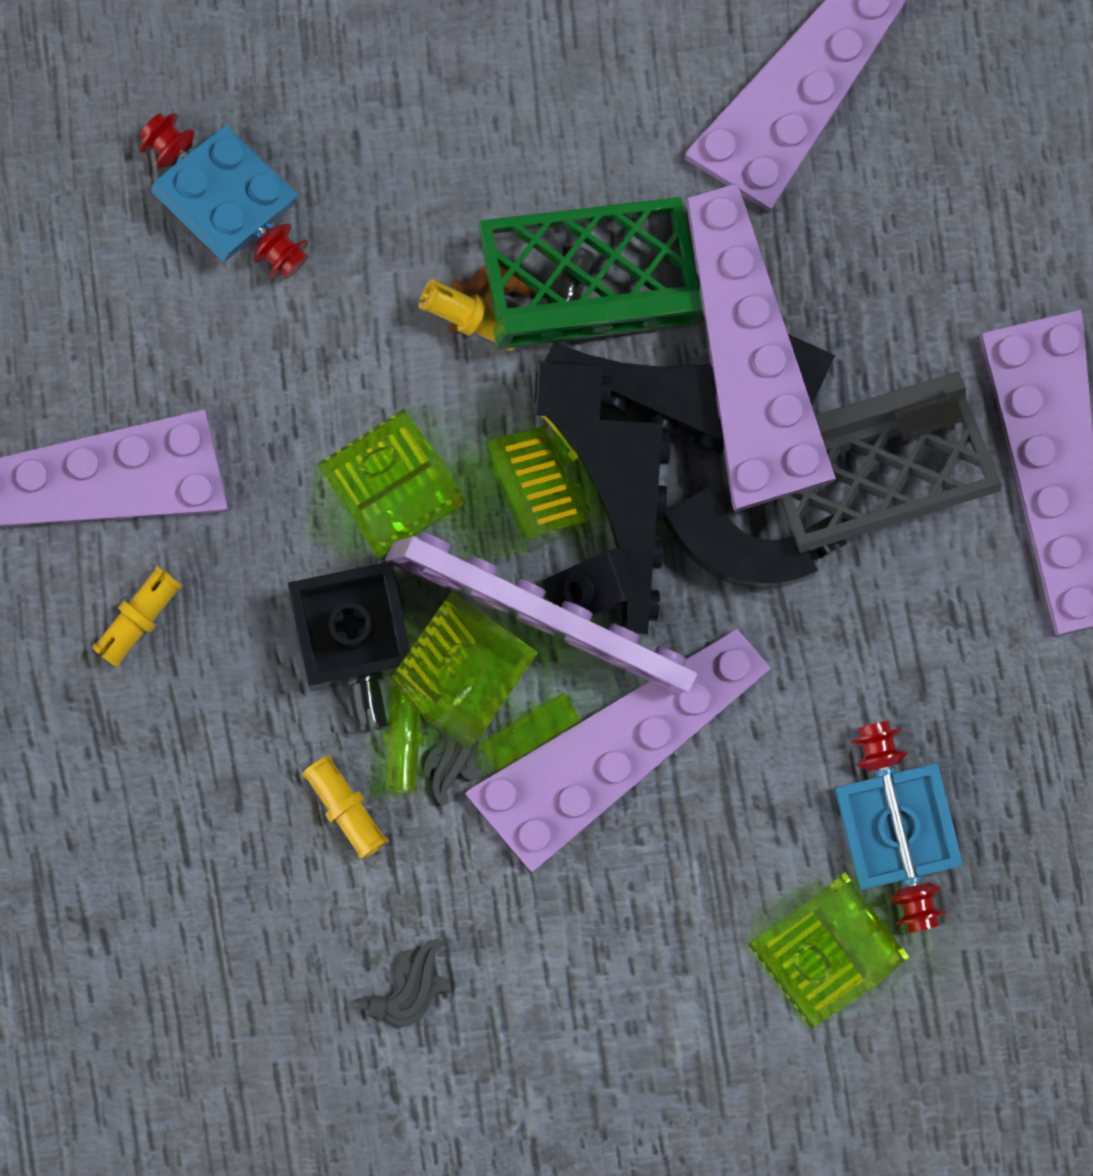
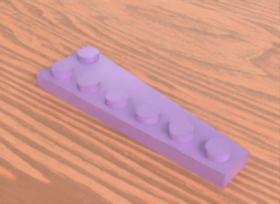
[684,0,907,213]
[686,183,836,512]
[979,310,1093,636]
[0,409,230,528]
[385,533,698,693]
[465,629,771,873]

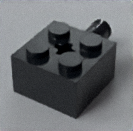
[287,561,413,733]

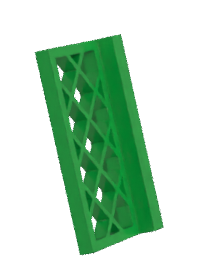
[478,197,703,350]

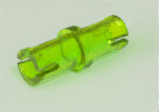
[382,685,424,794]

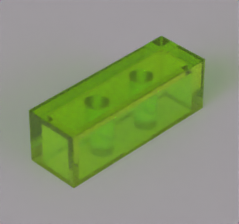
[480,693,581,772]

